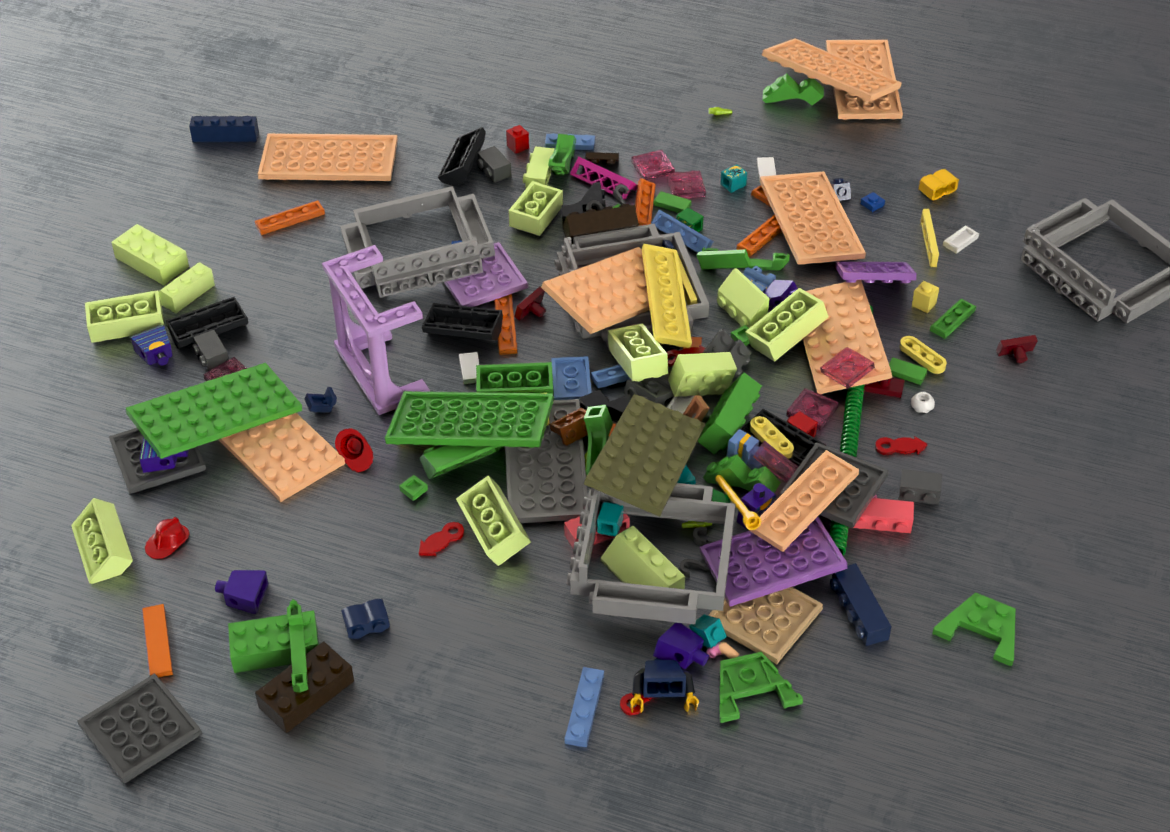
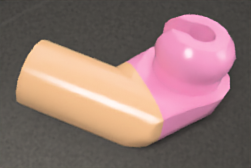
[706,642,740,659]

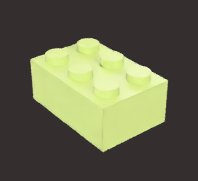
[509,181,563,236]
[668,352,737,397]

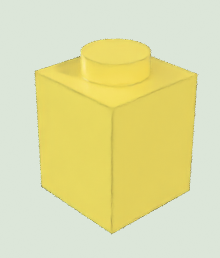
[912,281,939,313]

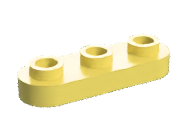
[900,336,947,374]
[750,416,794,460]

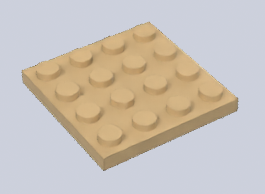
[708,587,823,664]

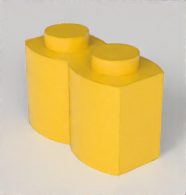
[918,169,959,200]

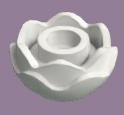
[911,392,935,413]

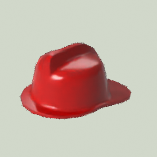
[335,428,373,472]
[145,517,189,559]

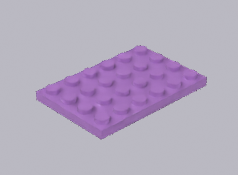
[700,517,848,607]

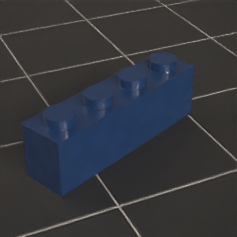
[189,116,259,142]
[830,563,892,646]

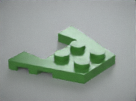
[932,592,1016,667]
[719,652,803,723]

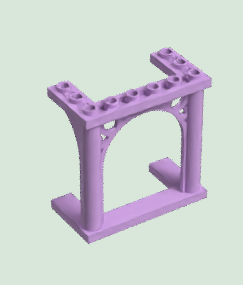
[322,245,430,415]

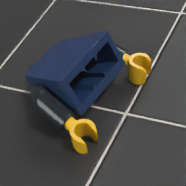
[630,658,699,713]

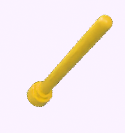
[715,475,761,530]

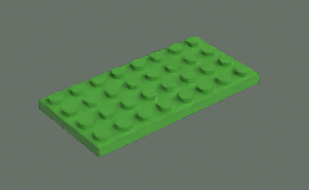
[126,363,302,459]
[385,391,554,448]

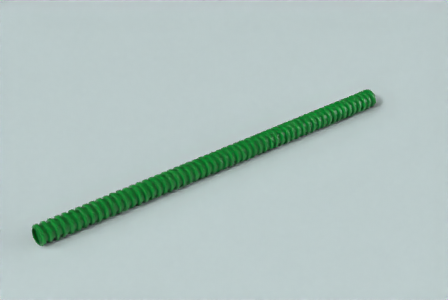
[829,304,873,555]

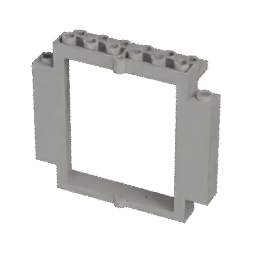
[340,186,495,298]
[1020,198,1170,324]
[554,224,709,348]
[567,483,736,624]

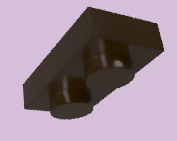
[585,152,619,164]

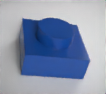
[860,192,885,212]

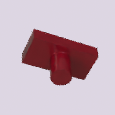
[514,287,546,321]
[996,335,1038,363]
[864,378,905,398]

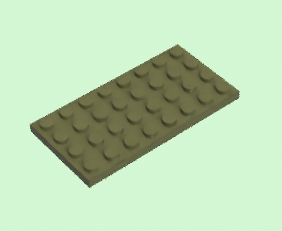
[584,394,705,517]

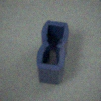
[341,599,390,639]

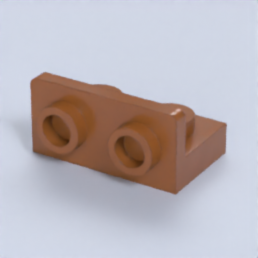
[549,408,588,446]

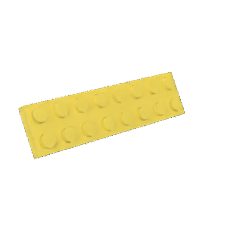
[642,244,692,348]

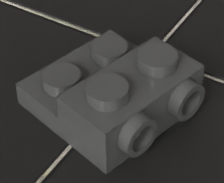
[702,329,752,378]
[624,377,674,406]

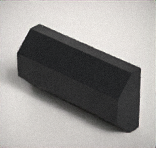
[438,127,486,186]
[166,296,249,349]
[422,303,503,341]
[741,409,826,469]

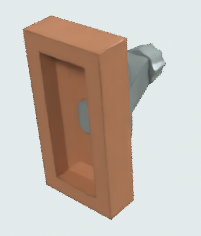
[683,395,712,422]

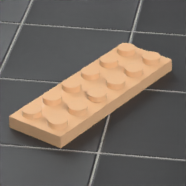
[750,450,859,552]

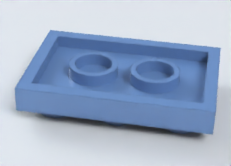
[551,356,592,402]

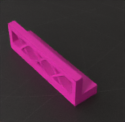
[570,156,637,200]

